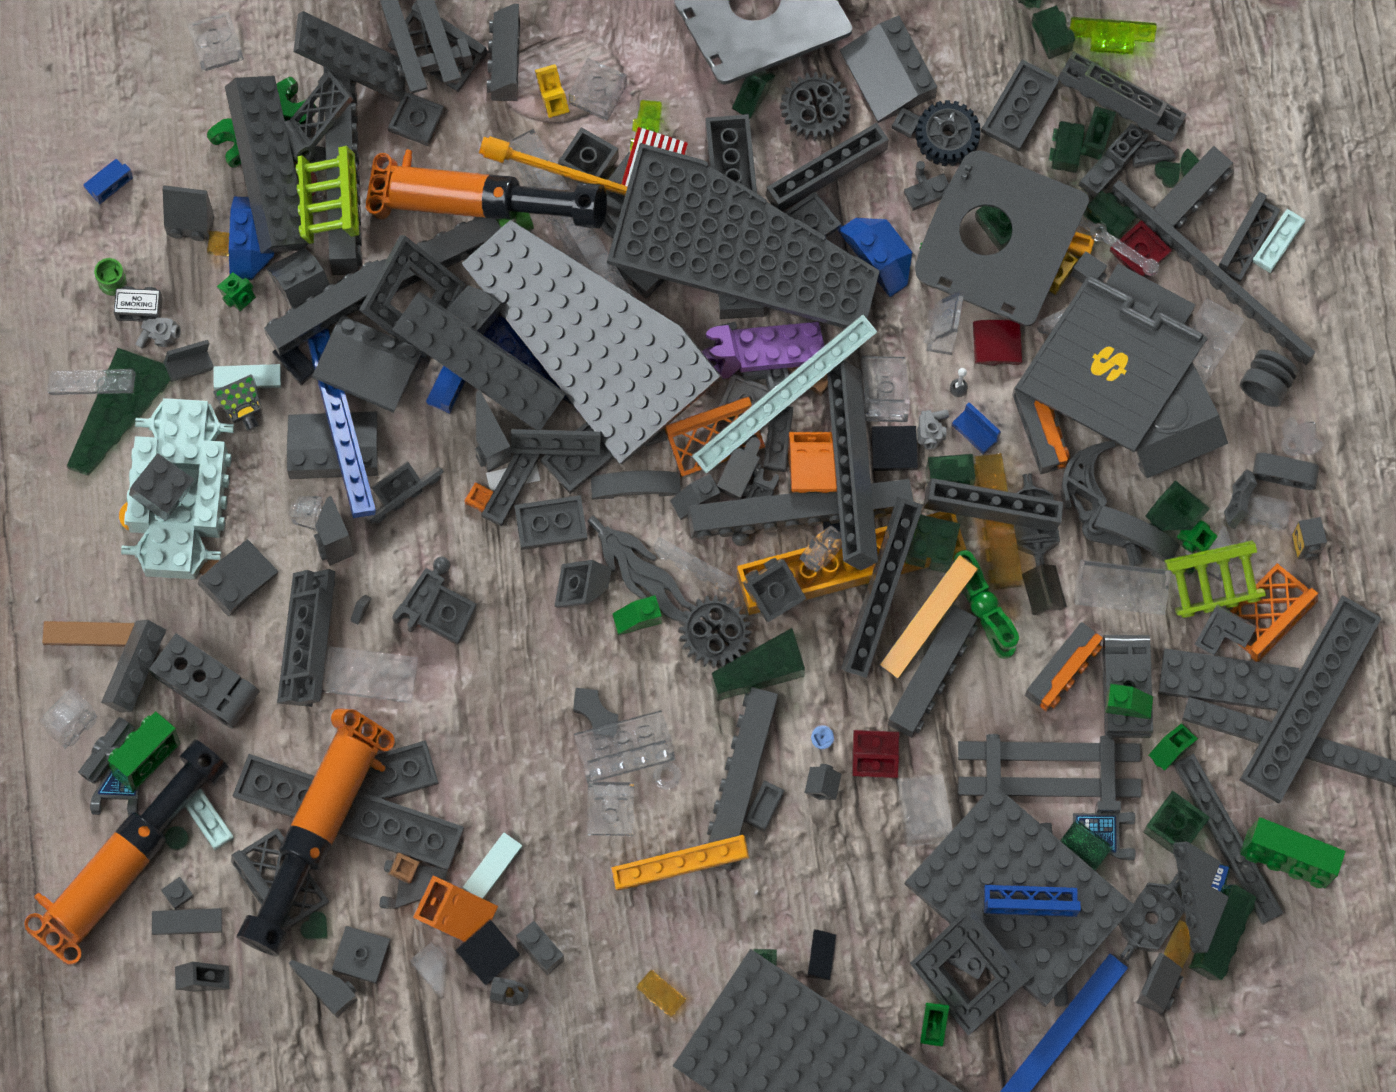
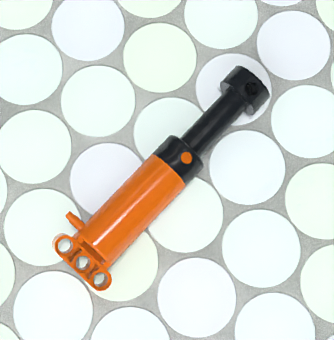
[366,149,607,229]
[237,708,395,957]
[24,739,229,966]

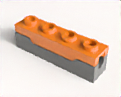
[1012,387,1070,475]
[1025,622,1103,712]

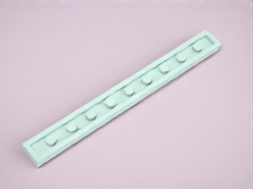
[692,315,877,473]

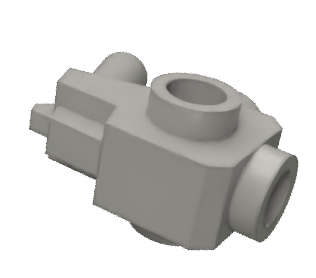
[135,317,181,349]
[917,409,949,449]

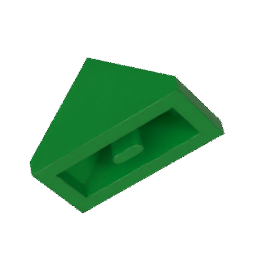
[920,1003,949,1046]

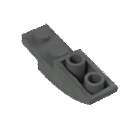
[1078,123,1149,198]

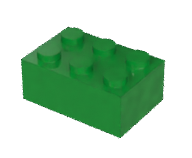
[108,711,180,793]

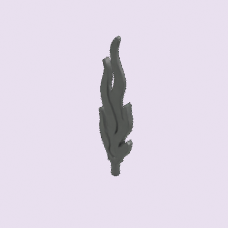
[587,515,702,635]

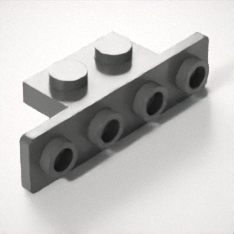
[365,462,444,524]

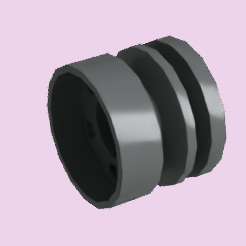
[1240,349,1298,407]

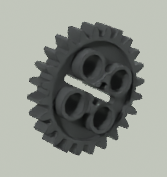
[780,72,851,141]
[678,595,752,668]

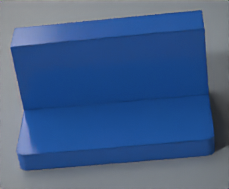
[83,159,133,205]
[426,366,466,414]
[952,402,1001,455]

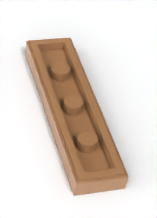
[42,621,135,647]

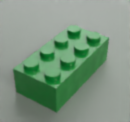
[1240,817,1346,888]

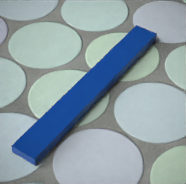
[1000,954,1128,1092]

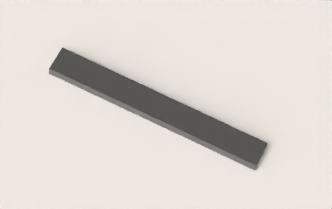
[1173,754,1283,925]

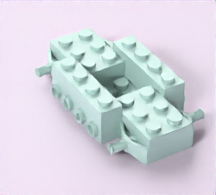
[121,398,234,579]

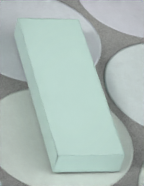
[1252,209,1306,273]
[214,364,281,390]
[185,788,234,851]
[463,833,522,899]

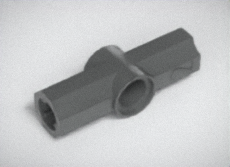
[78,717,135,784]

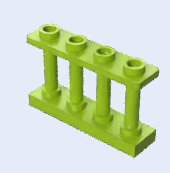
[296,146,359,244]
[1164,540,1266,618]

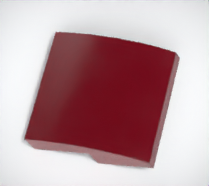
[973,320,1022,366]
[852,730,899,778]

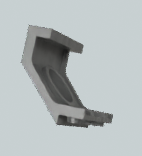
[1136,363,1228,478]

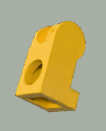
[1049,252,1079,295]

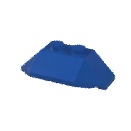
[229,197,274,280]
[838,218,913,297]

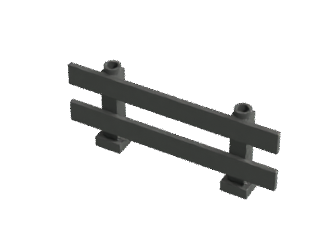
[380,0,473,94]
[958,734,1141,813]

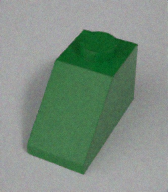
[612,595,662,635]
[1105,684,1153,719]
[1148,723,1198,771]

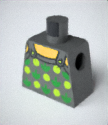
[213,374,263,431]

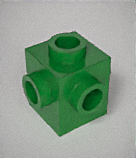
[217,272,256,311]
[1177,519,1218,553]

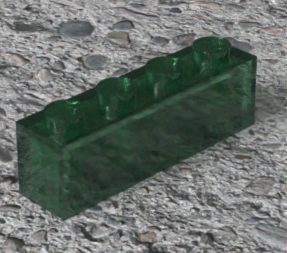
[1189,885,1257,980]

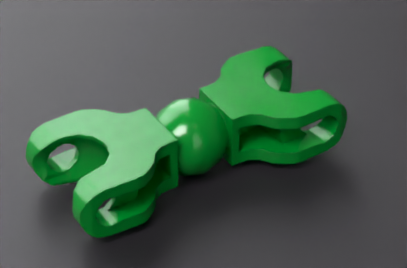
[207,77,317,168]
[953,550,1019,659]

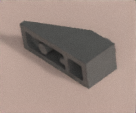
[289,960,357,1018]

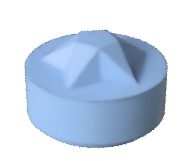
[811,725,834,749]

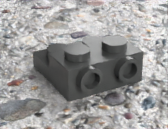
[742,558,806,622]

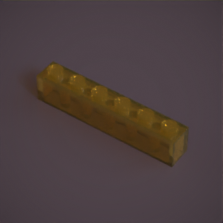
[970,453,1023,590]

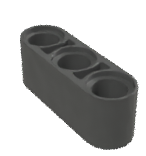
[1253,453,1320,490]

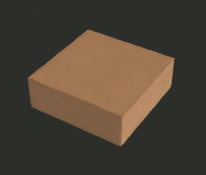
[388,853,419,884]

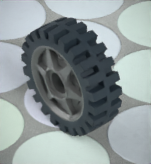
[916,100,981,166]

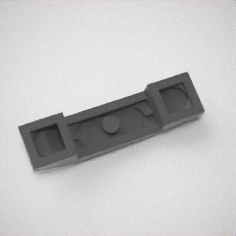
[591,470,681,500]
[1094,506,1179,562]

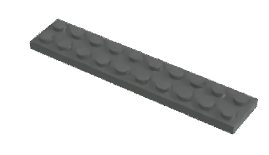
[1239,595,1381,804]
[232,754,464,871]

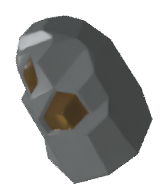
[490,977,529,1006]

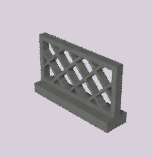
[388,1,488,92]
[231,828,329,932]

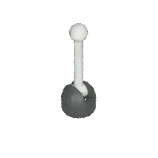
[950,368,968,397]

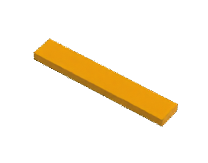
[880,555,978,678]
[611,835,749,891]

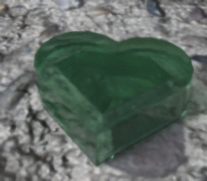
[1154,161,1181,188]
[300,911,328,940]

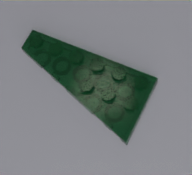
[67,348,171,476]

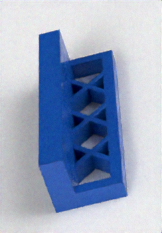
[984,885,1081,917]

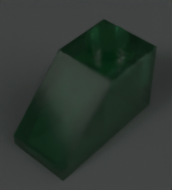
[731,70,775,119]

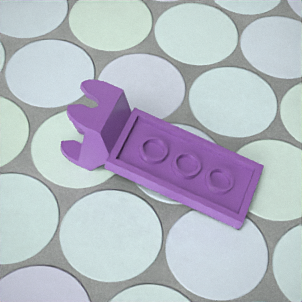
[702,322,824,379]

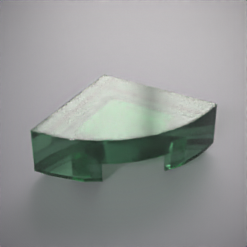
[1180,148,1199,177]

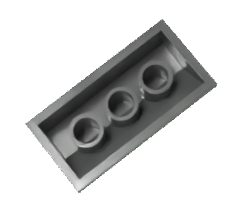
[487,4,520,101]

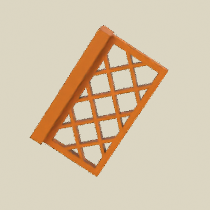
[664,397,765,477]
[1230,563,1318,662]

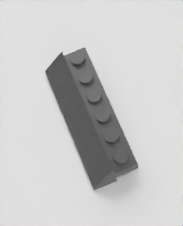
[1057,51,1186,142]
[277,569,336,707]

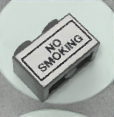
[114,286,163,322]

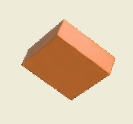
[464,482,494,512]

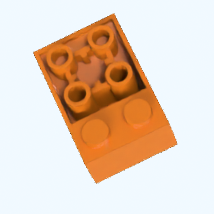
[788,432,837,493]
[413,875,498,941]

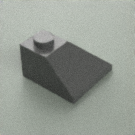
[554,560,612,608]

